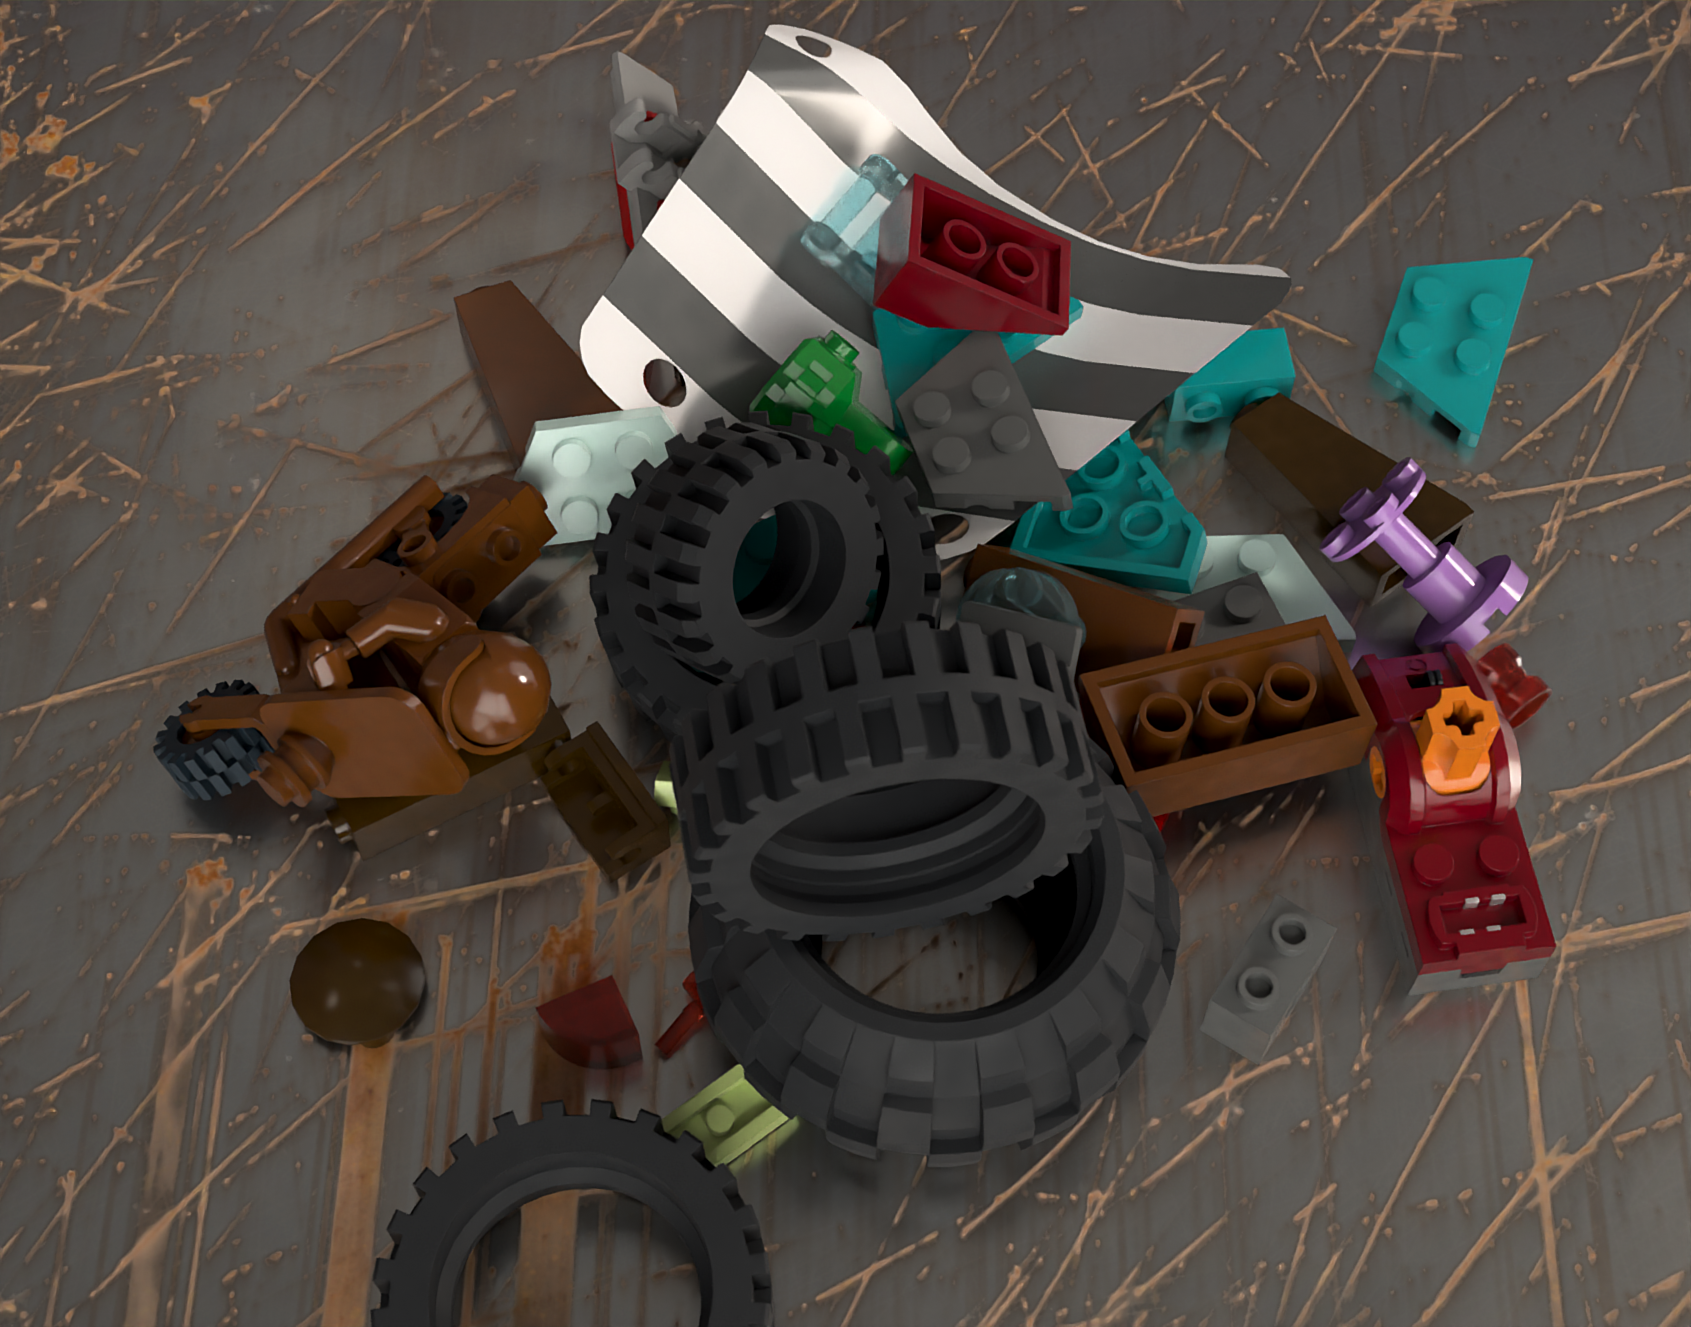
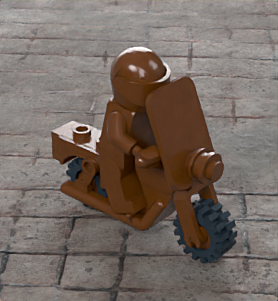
[153,474,558,807]

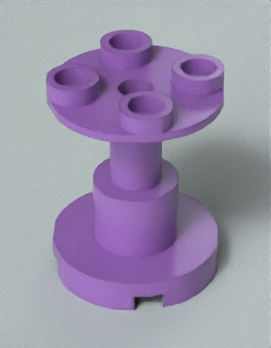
[1319,457,1529,654]

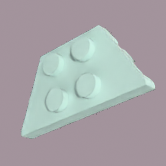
[513,406,677,546]
[1136,534,1356,652]

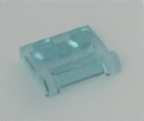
[800,154,909,310]

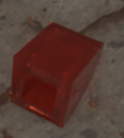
[535,975,643,1070]

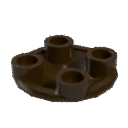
[289,918,425,1048]

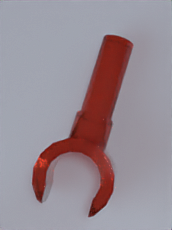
[654,970,706,1056]

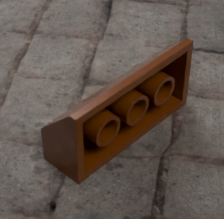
[1078,615,1377,817]

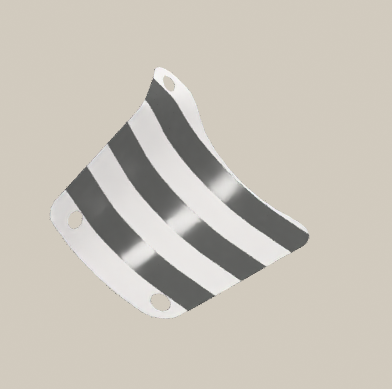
[579,25,1292,560]

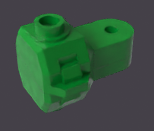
[750,330,913,476]

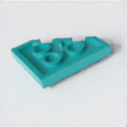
[1010,429,1208,595]

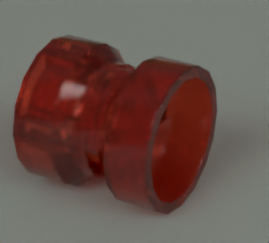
[1477,643,1553,731]

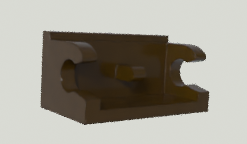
[540,721,671,883]

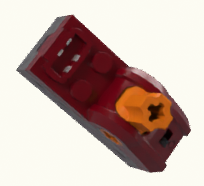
[1347,643,1557,996]

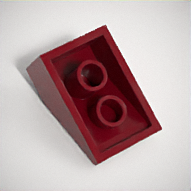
[873,173,1071,336]

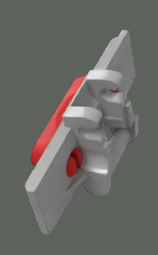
[609,51,710,249]

